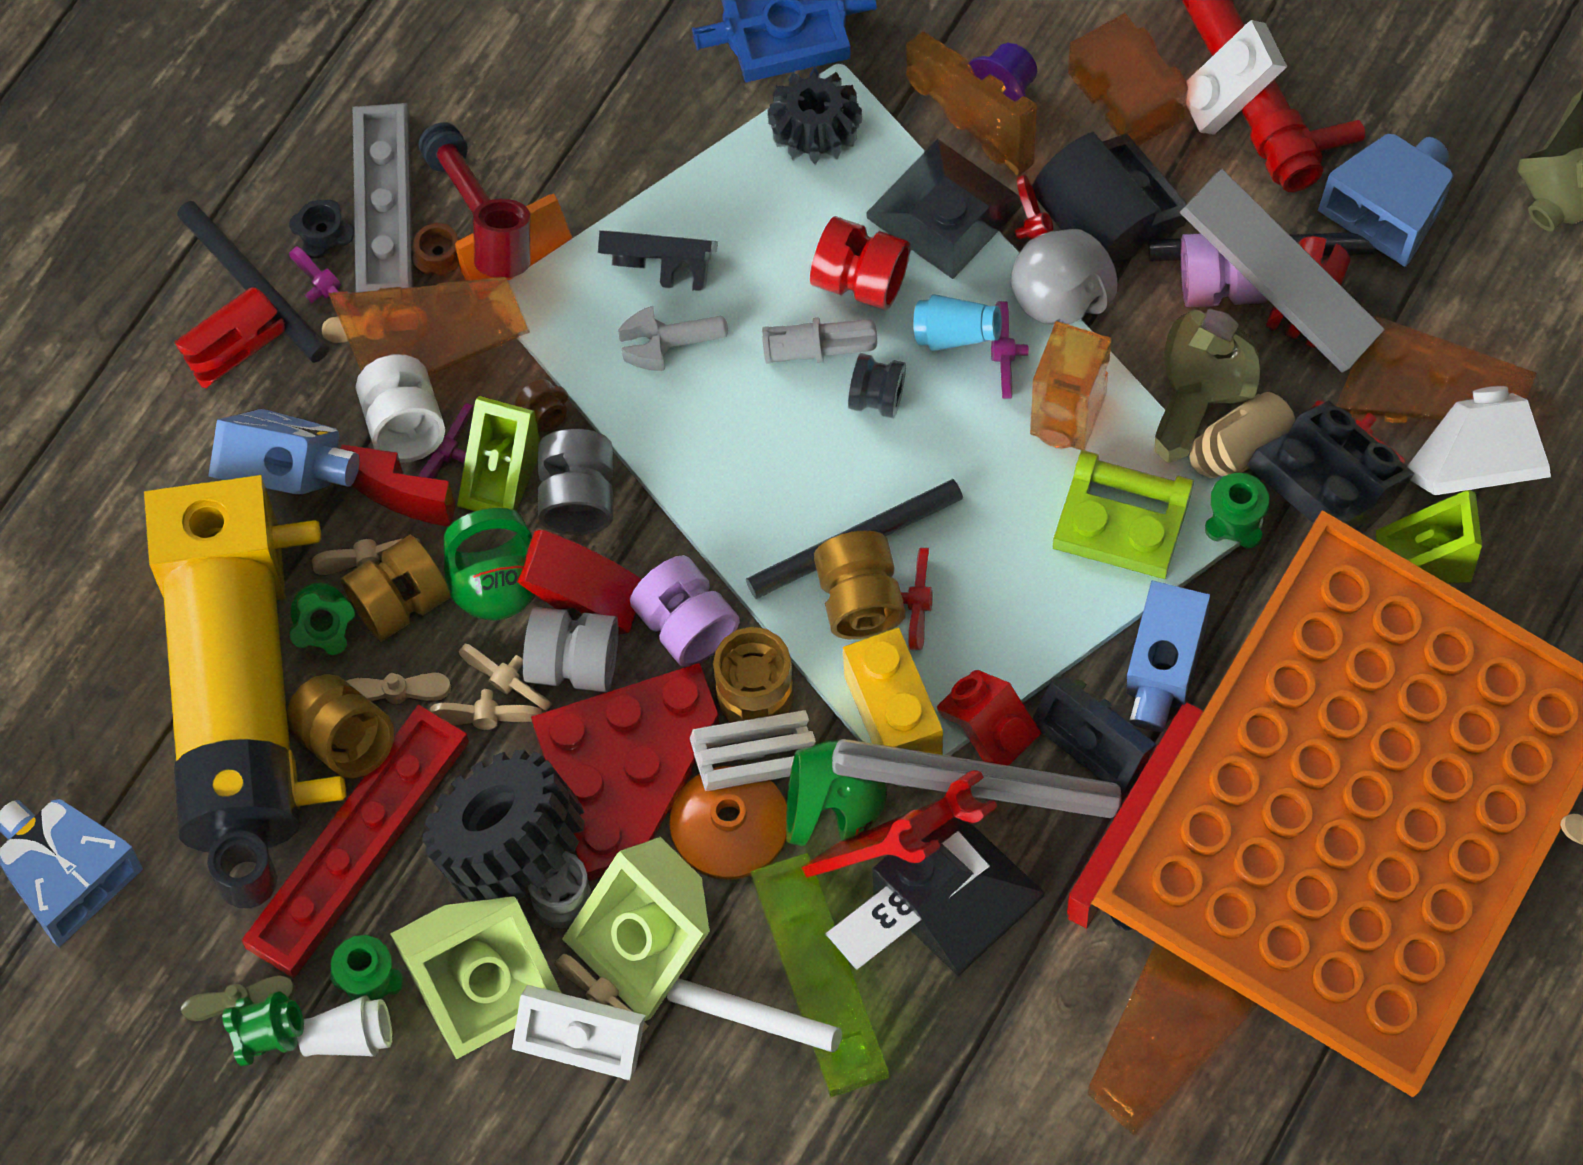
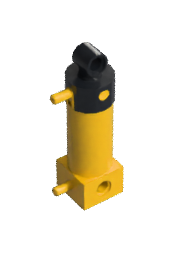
[144,475,346,909]

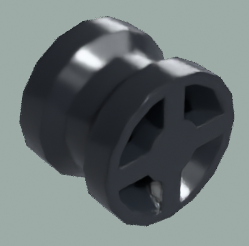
[848,353,906,419]

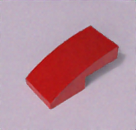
[340,444,456,527]
[517,530,642,634]

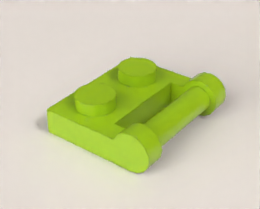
[1053,450,1194,579]

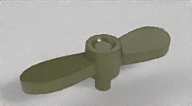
[181,975,296,1021]

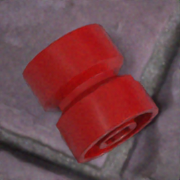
[810,216,911,311]

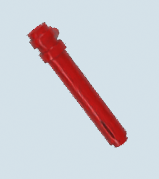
[1182,0,1365,192]

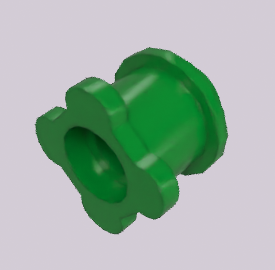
[1205,473,1269,548]
[289,583,355,655]
[330,935,403,1001]
[223,991,304,1067]

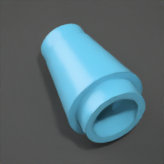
[913,294,1002,351]

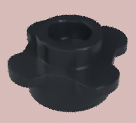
[289,200,354,259]

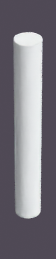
[667,978,842,1052]

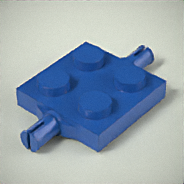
[692,0,877,83]

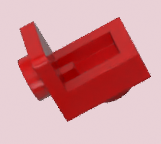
[937,670,1041,766]

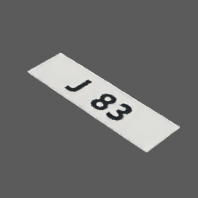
[825,831,990,970]

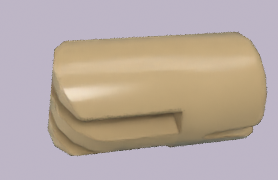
[1189,392,1295,478]

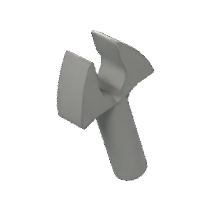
[618,306,728,371]

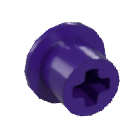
[962,43,1038,119]

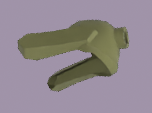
[1517,90,1583,232]
[1155,308,1260,463]

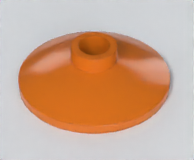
[670,766,787,880]

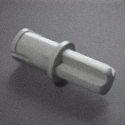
[762,317,877,364]

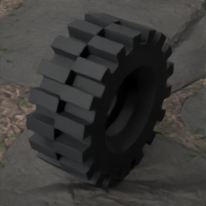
[423,750,585,902]

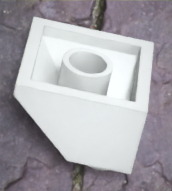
[1407,386,1551,495]

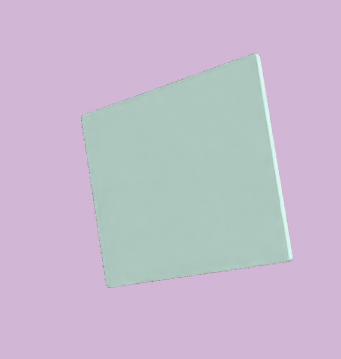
[490,64,1263,787]

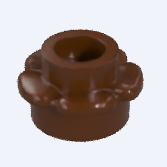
[411,223,462,276]
[515,379,569,432]

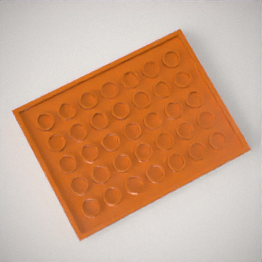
[1091,510,1583,1097]

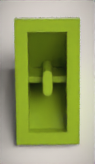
[457,396,540,511]
[1375,490,1482,583]

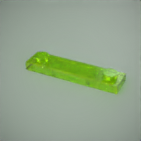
[750,853,889,1098]

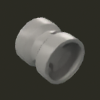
[528,851,592,928]

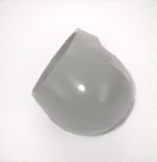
[1011,229,1118,325]

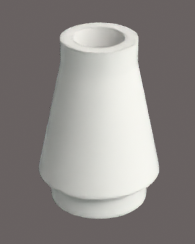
[297,995,392,1057]

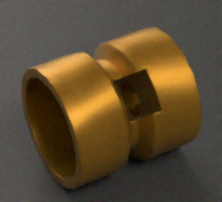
[814,531,905,640]
[340,534,451,642]
[713,627,794,723]
[286,674,394,778]

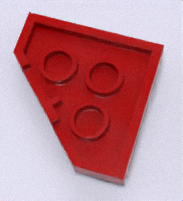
[531,663,719,881]

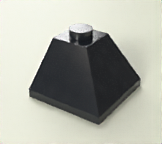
[866,138,1023,279]
[872,817,1045,976]

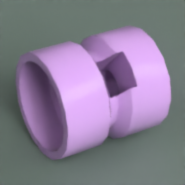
[1181,233,1267,307]
[630,555,740,667]

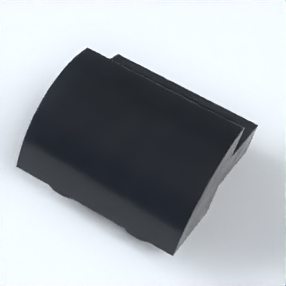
[1032,131,1188,263]
[1247,400,1414,533]

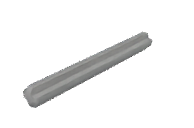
[832,739,1122,818]

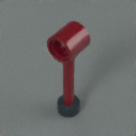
[419,122,530,278]

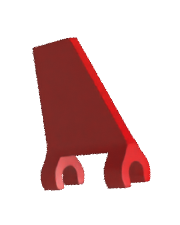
[801,770,997,878]

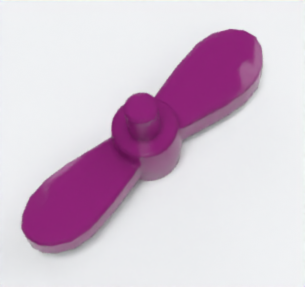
[289,246,364,317]
[991,301,1029,399]
[418,402,474,479]

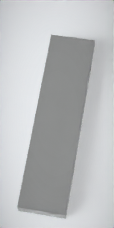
[353,103,414,306]
[1179,169,1385,373]

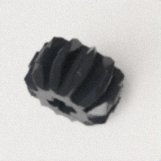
[767,66,862,165]

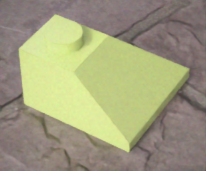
[562,837,710,1021]
[391,896,561,1059]

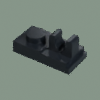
[598,230,718,291]
[1032,677,1156,795]

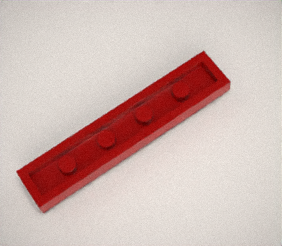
[241,704,469,979]

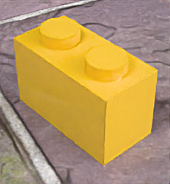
[843,627,943,755]

